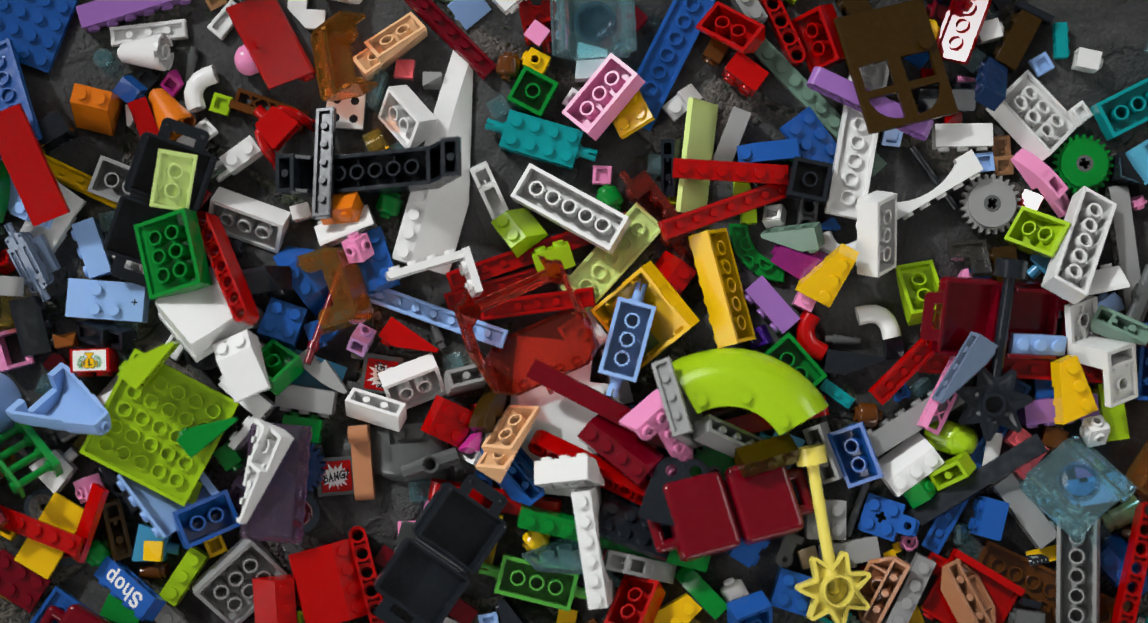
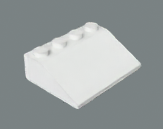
[986,69,1077,161]

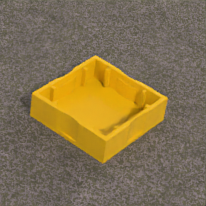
[590,260,700,369]

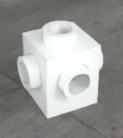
[1080,415,1110,448]

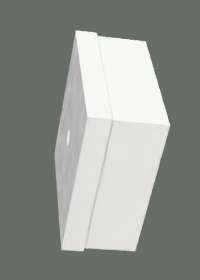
[155,266,253,363]

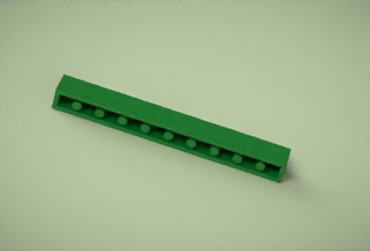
[517,504,711,572]

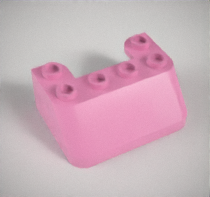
[618,389,694,478]

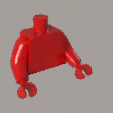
[253,105,316,170]

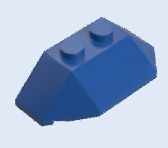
[273,246,334,319]
[480,445,545,506]

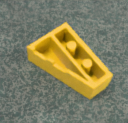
[795,243,859,308]
[1051,355,1098,425]
[654,593,702,623]

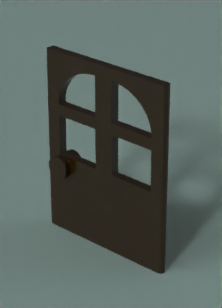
[833,0,959,135]

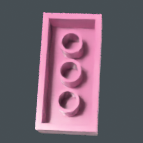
[562,53,645,141]

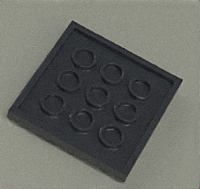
[599,479,673,563]

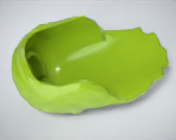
[923,420,978,456]

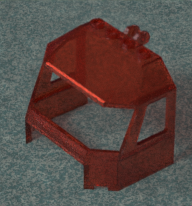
[454,255,600,396]

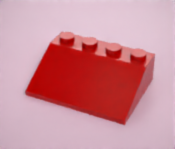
[288,539,368,623]

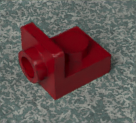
[926,0,949,26]

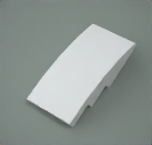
[20,180,86,253]

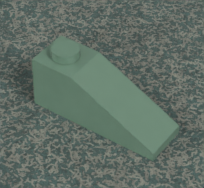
[760,222,825,253]
[1091,304,1148,345]

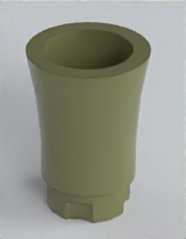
[1100,494,1146,532]

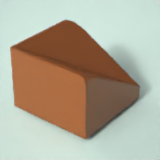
[52,332,79,349]

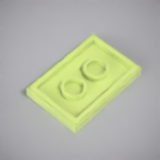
[149,148,198,211]

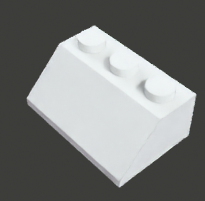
[378,84,438,148]
[314,204,378,250]
[1062,263,1130,299]
[378,353,447,409]
[878,432,945,497]
[534,453,605,491]

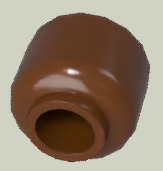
[496,52,522,81]
[853,402,882,428]

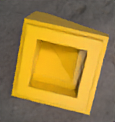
[143,541,164,562]

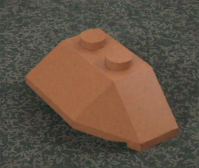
[857,556,911,623]
[941,559,996,623]

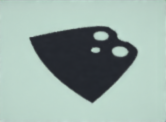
[638,457,710,526]

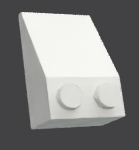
[213,329,271,403]

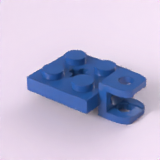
[857,493,920,542]

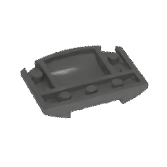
[370,423,450,482]

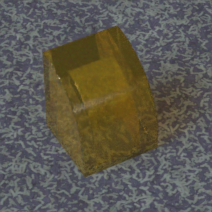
[362,127,389,152]

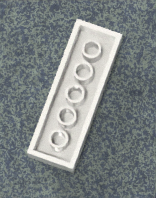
[510,163,631,255]
[1041,186,1117,305]

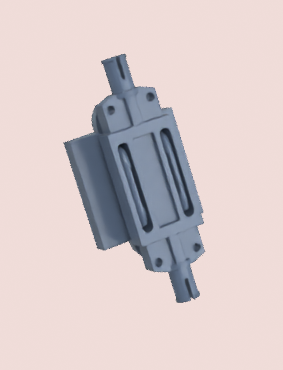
[4,222,61,302]

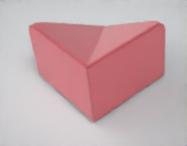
[394,59,416,81]

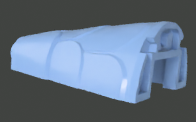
[5,362,111,435]

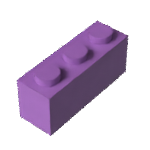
[744,276,800,334]

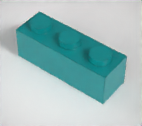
[1052,22,1070,60]
[818,378,855,409]

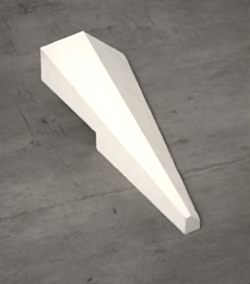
[236,418,294,524]

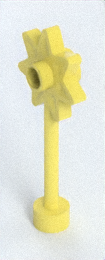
[795,444,871,623]

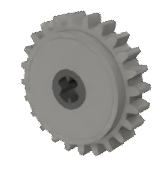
[959,174,1022,235]

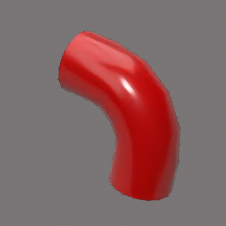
[796,310,828,362]

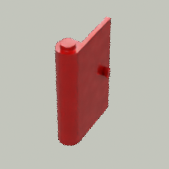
[225,0,316,90]

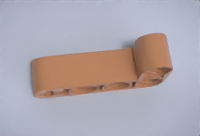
[347,424,376,501]

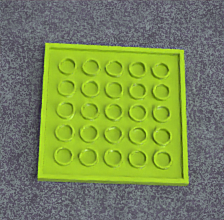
[79,348,239,506]

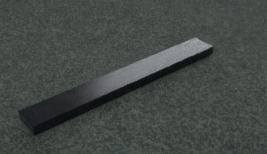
[904,433,1048,528]

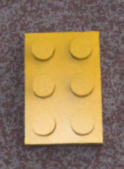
[612,90,655,139]

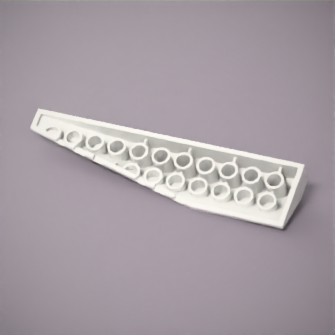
[391,50,473,275]

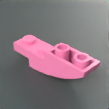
[1010,148,1070,218]

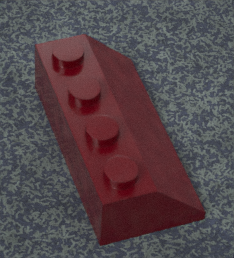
[577,414,665,488]

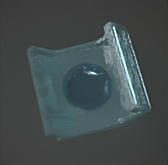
[550,0,637,61]
[1018,435,1137,542]

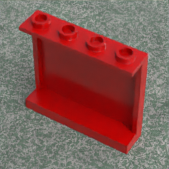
[919,548,1025,623]

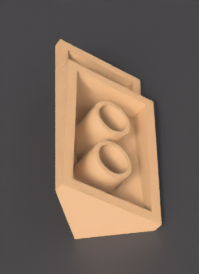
[351,12,428,83]
[475,405,541,483]

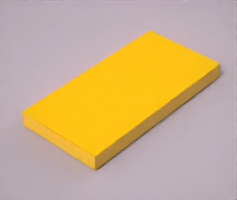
[14,492,84,579]

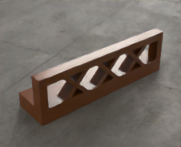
[228,87,311,134]

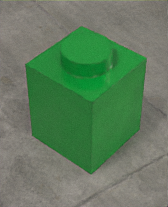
[213,441,245,472]
[903,476,937,509]

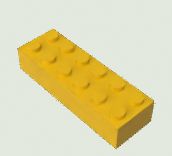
[688,228,756,348]

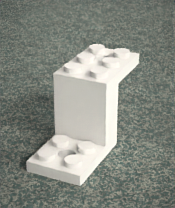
[1064,295,1138,408]
[218,341,277,450]

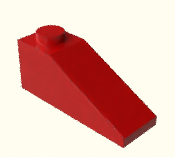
[378,317,440,353]

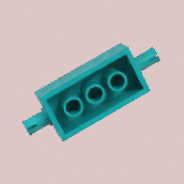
[485,109,598,171]

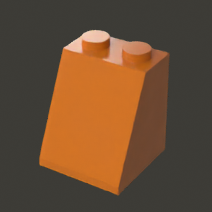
[70,83,123,137]

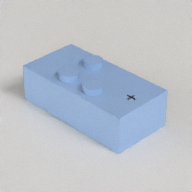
[65,278,150,323]

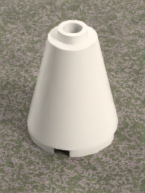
[117,33,174,71]

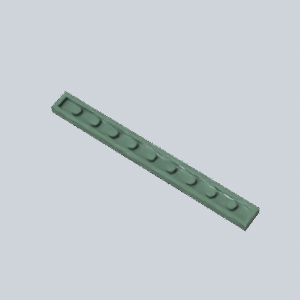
[752,38,887,178]

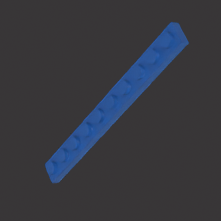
[920,378,1032,554]

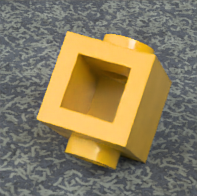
[521,47,551,75]

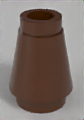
[140,561,171,580]

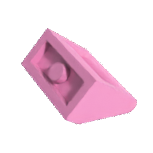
[0,328,35,372]

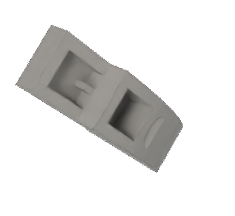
[604,549,677,584]

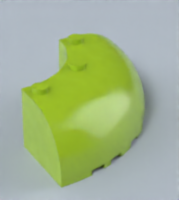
[673,348,829,436]

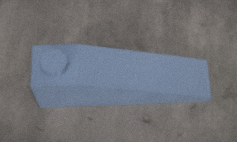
[932,331,998,404]

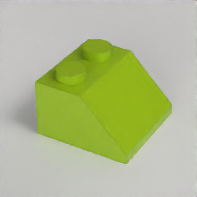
[491,208,548,258]

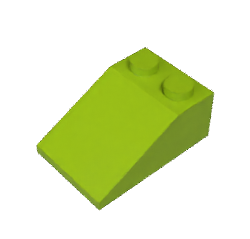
[1004,205,1072,258]
[895,259,939,326]
[117,341,181,390]

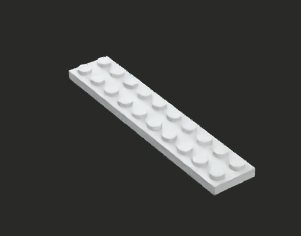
[825,62,889,220]

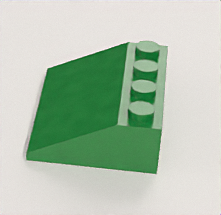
[134,208,212,300]

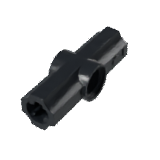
[98,464,140,516]

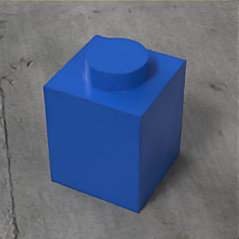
[113,75,148,103]

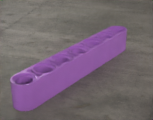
[806,66,934,140]

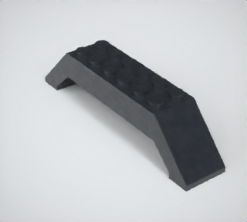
[275,136,462,197]

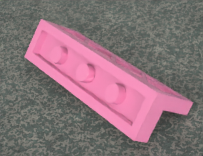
[917,356,958,436]

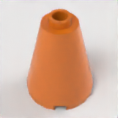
[148,88,196,141]

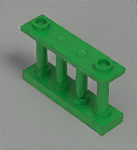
[0,422,64,498]

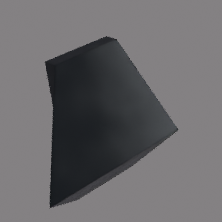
[1109,151,1144,187]

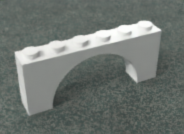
[571,486,616,610]

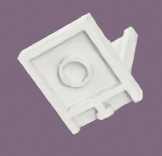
[385,246,483,298]

